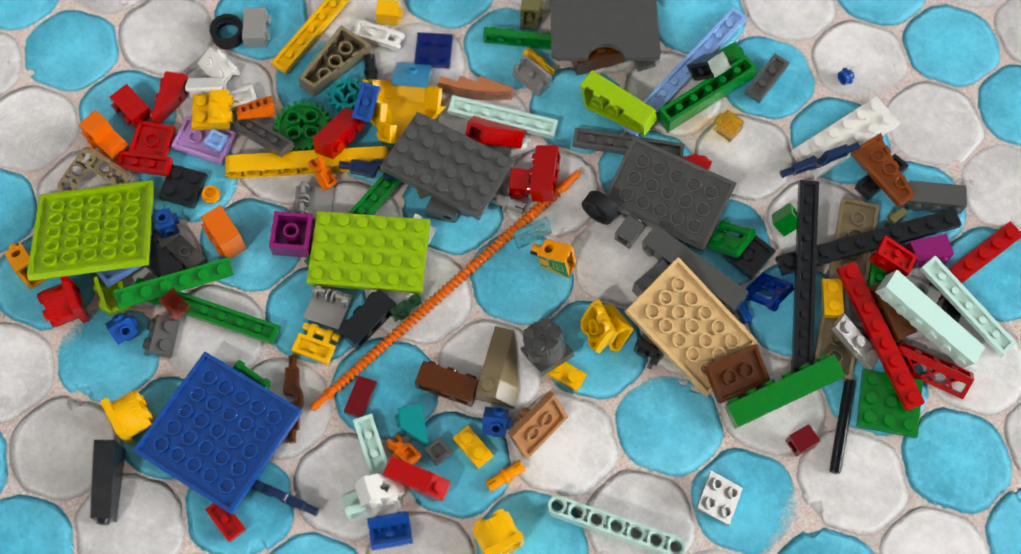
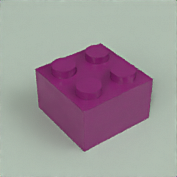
[269,211,315,258]

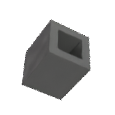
[614,215,644,249]

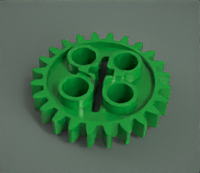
[273,99,332,151]

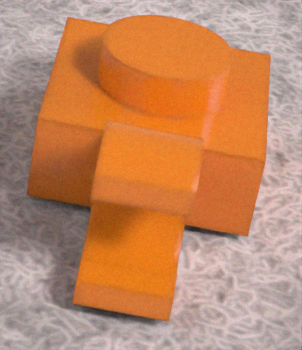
[308,156,338,191]

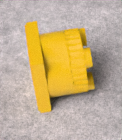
[100,390,156,445]
[472,509,524,554]

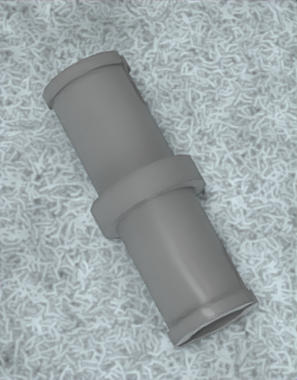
[491,193,526,214]

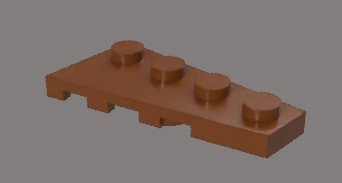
[850,133,915,208]

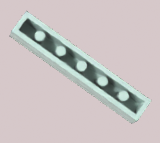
[875,270,985,368]

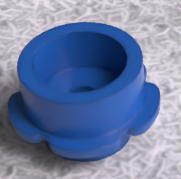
[838,67,854,85]

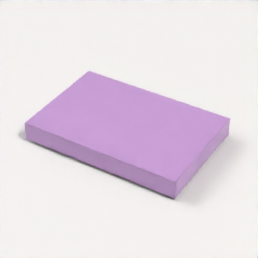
[171,116,237,166]

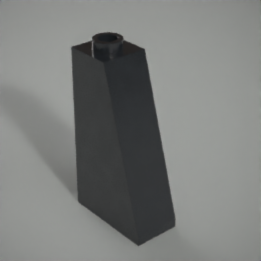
[90,440,126,525]

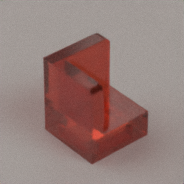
[158,287,191,321]

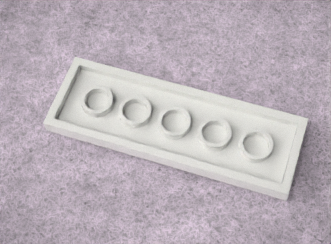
[790,96,900,181]

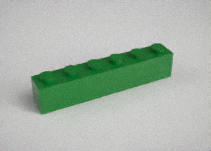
[657,55,757,133]
[724,354,846,429]

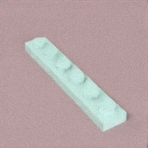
[448,95,558,139]
[919,256,1017,356]

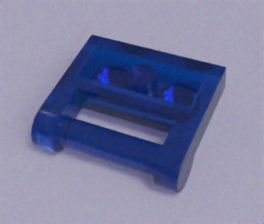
[745,273,794,311]

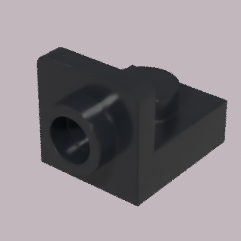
[633,338,661,369]

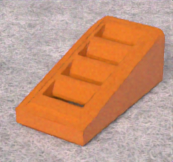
[235,96,275,120]

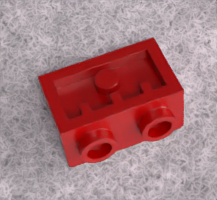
[868,236,918,276]

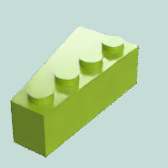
[580,70,657,136]

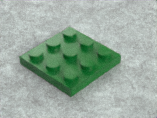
[856,369,923,438]

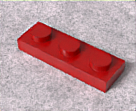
[116,151,174,177]

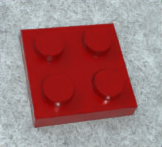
[128,120,176,156]

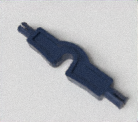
[780,142,860,178]
[338,159,400,181]
[251,480,319,516]

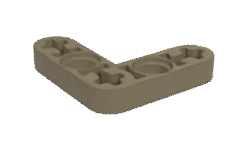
[58,147,130,192]

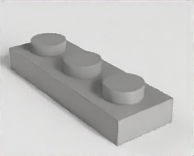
[830,314,879,370]

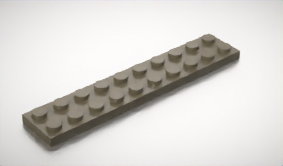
[813,197,880,381]

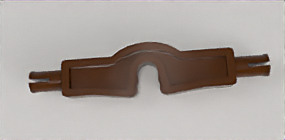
[283,355,304,443]

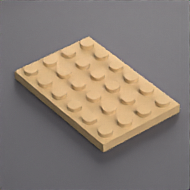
[624,257,758,397]

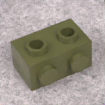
[520,0,544,31]

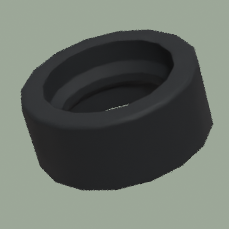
[209,14,243,49]
[582,190,619,225]

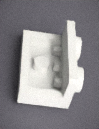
[197,47,241,83]

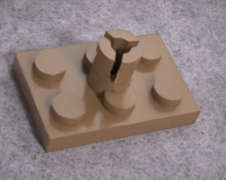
[508,391,568,459]

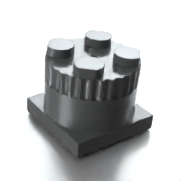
[520,318,575,376]

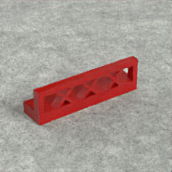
[897,340,974,399]

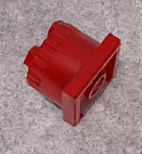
[37,276,90,328]

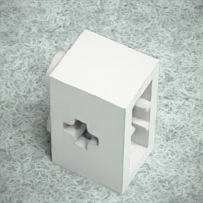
[354,473,405,508]

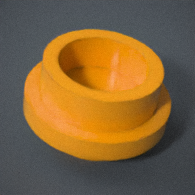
[201,185,221,204]

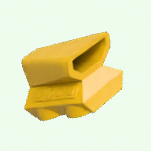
[580,299,634,354]

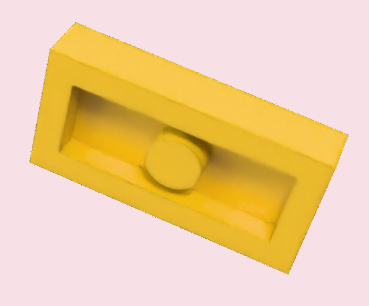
[821,279,844,318]
[545,362,587,392]
[453,425,494,470]

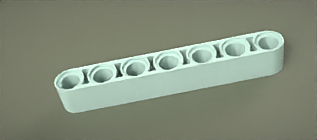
[548,496,686,554]

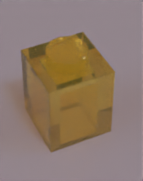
[713,109,744,142]

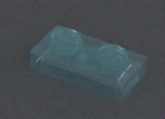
[513,217,552,250]

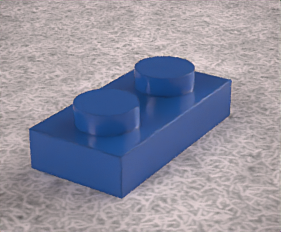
[352,81,381,123]

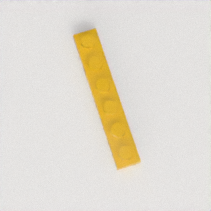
[271,0,350,75]

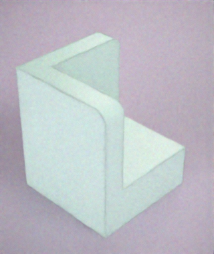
[342,488,369,520]

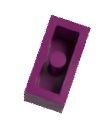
[905,234,954,269]

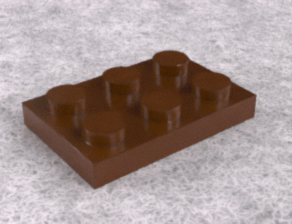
[703,344,770,403]

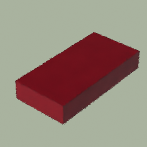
[344,375,377,418]

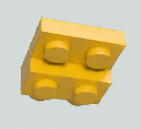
[191,90,234,130]

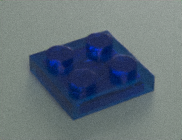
[414,32,453,69]

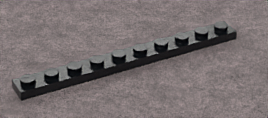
[791,180,819,373]
[775,208,962,276]

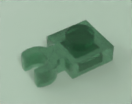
[389,293,422,322]

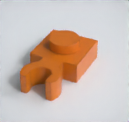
[386,434,422,465]

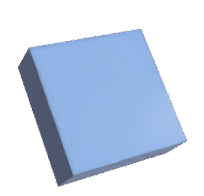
[203,128,229,153]

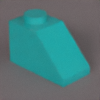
[395,404,429,447]

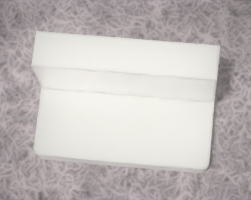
[185,77,227,98]

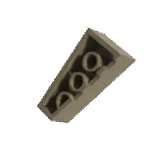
[299,25,371,97]

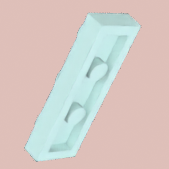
[353,413,388,475]

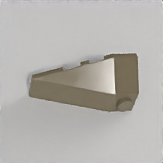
[476,326,519,409]

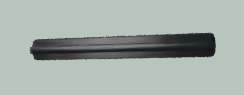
[829,379,856,474]

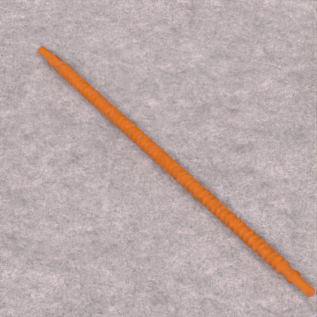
[309,170,581,412]

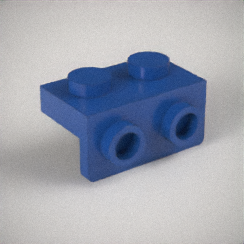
[367,511,413,551]

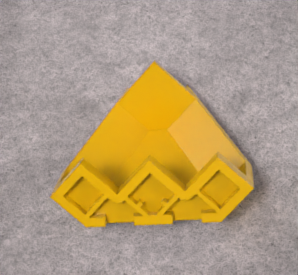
[363,79,446,144]

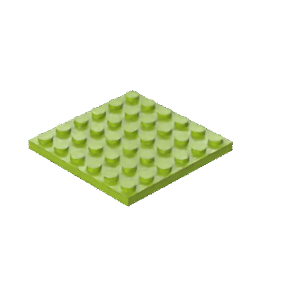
[27,180,155,281]

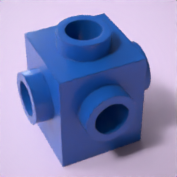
[151,208,180,239]
[105,311,139,345]
[482,407,512,437]

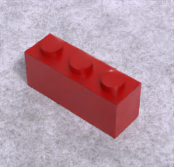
[313,108,365,159]
[527,145,561,201]

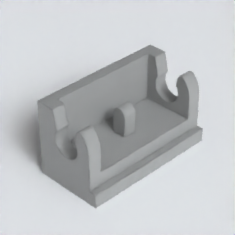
[512,54,552,97]

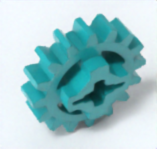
[327,76,362,113]

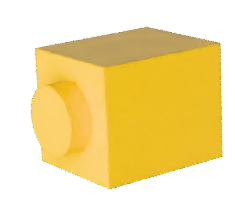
[376,0,403,25]

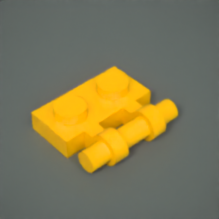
[291,322,341,365]

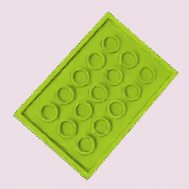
[306,211,431,294]

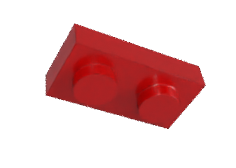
[205,503,246,543]

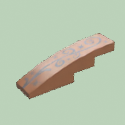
[438,76,513,100]

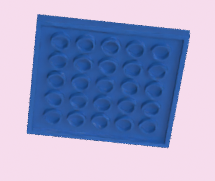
[132,351,303,515]

